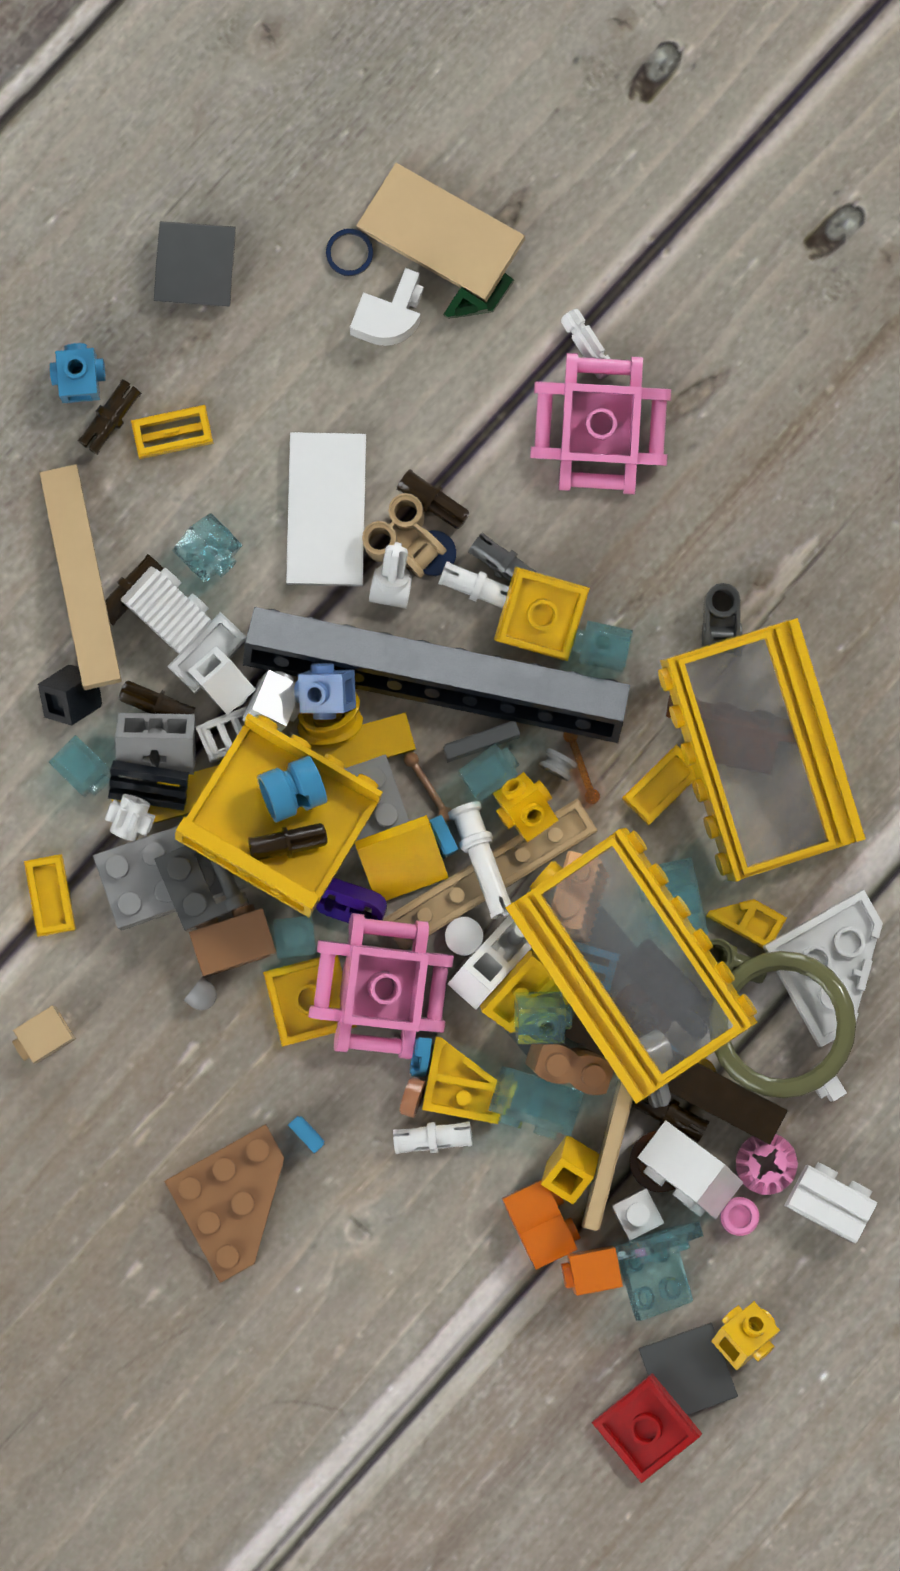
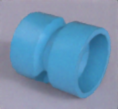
[257,755,328,823]

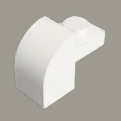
[350,268,424,346]

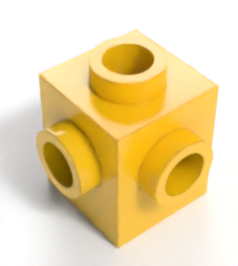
[493,772,559,843]
[711,1301,780,1370]

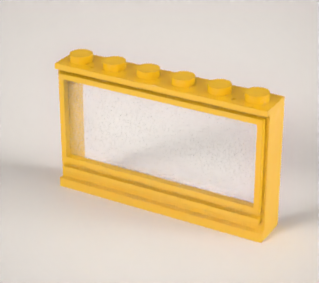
[658,618,866,882]
[505,828,758,1104]

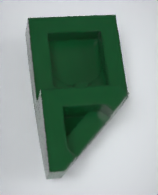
[443,273,514,319]

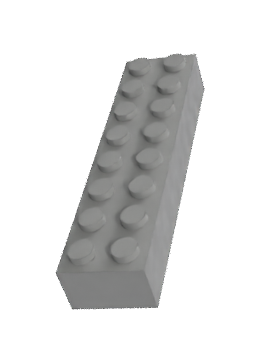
[93,754,409,931]

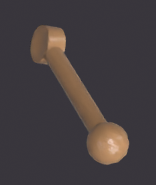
[404,752,452,822]

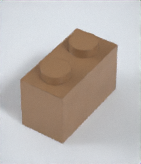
[189,904,278,978]

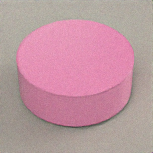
[720,1197,759,1236]

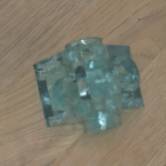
[172,513,243,582]

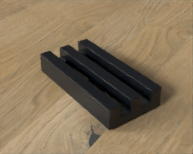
[108,760,189,811]

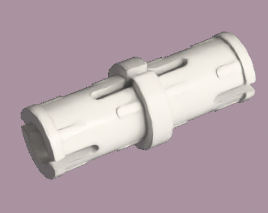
[438,561,509,608]
[393,1121,473,1154]

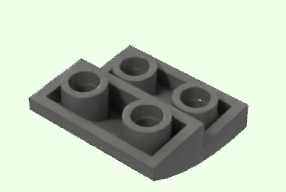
[154,221,236,307]

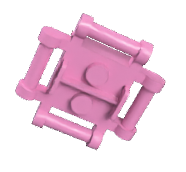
[530,353,671,495]
[308,913,454,1059]

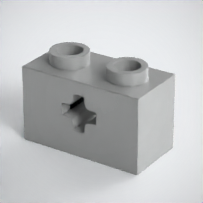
[115,713,196,775]

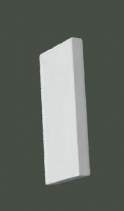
[286,432,366,587]

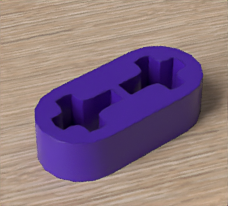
[316,878,387,923]

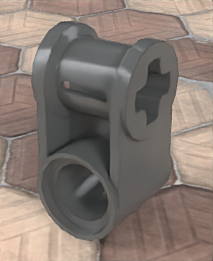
[702,583,742,657]

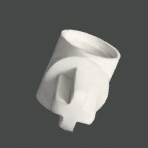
[369,542,413,609]

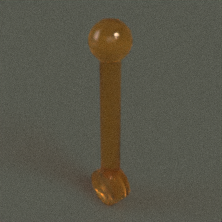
[563,732,600,804]

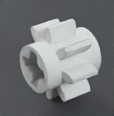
[105,794,155,841]

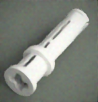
[448,801,511,919]

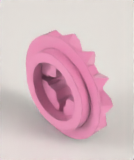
[736,1135,798,1195]

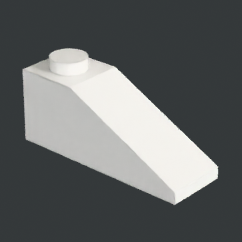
[448,915,532,1010]

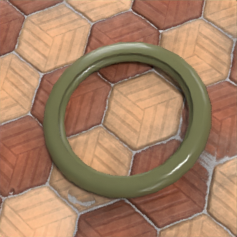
[709,951,856,1098]

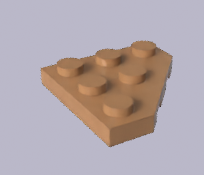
[164,1124,285,1283]

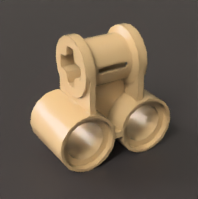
[362,493,447,579]

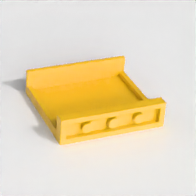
[175,713,383,918]

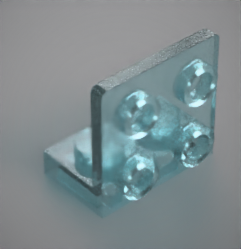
[614,1221,703,1321]

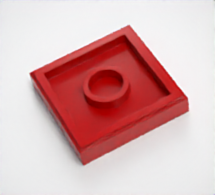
[592,1373,702,1483]

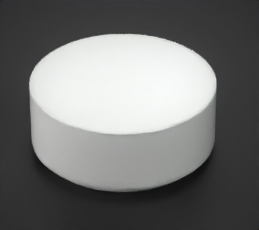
[445,917,483,956]

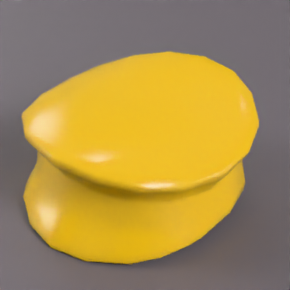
[297,692,363,746]

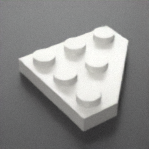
[762,890,883,1047]

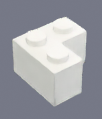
[637,1120,744,1219]

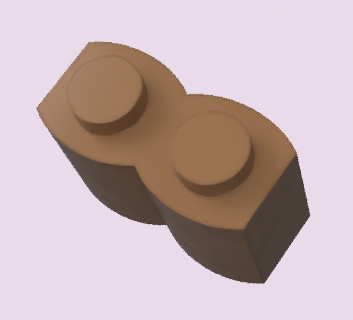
[525,1036,614,1095]

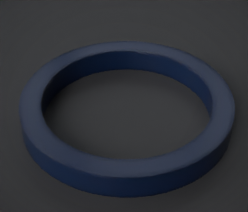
[326,229,373,276]

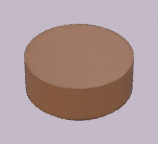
[399,1077,426,1118]

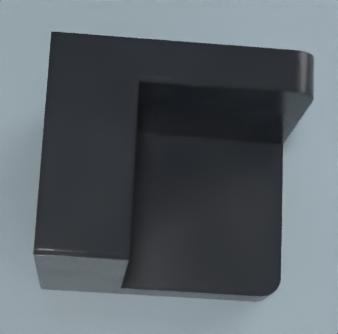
[38,665,102,725]

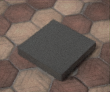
[638,1322,738,1415]

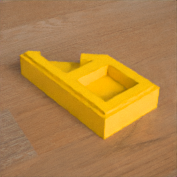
[706,899,787,950]

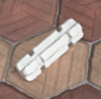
[561,309,610,379]

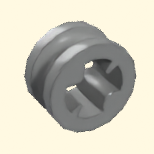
[539,748,578,781]

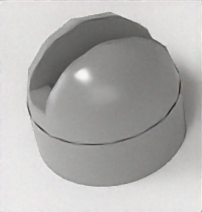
[183,976,217,1010]

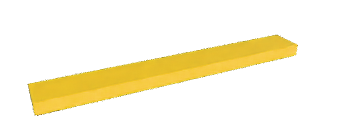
[111,712,416,824]

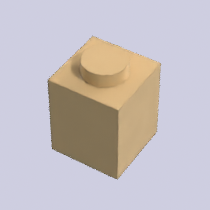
[12,1005,76,1064]

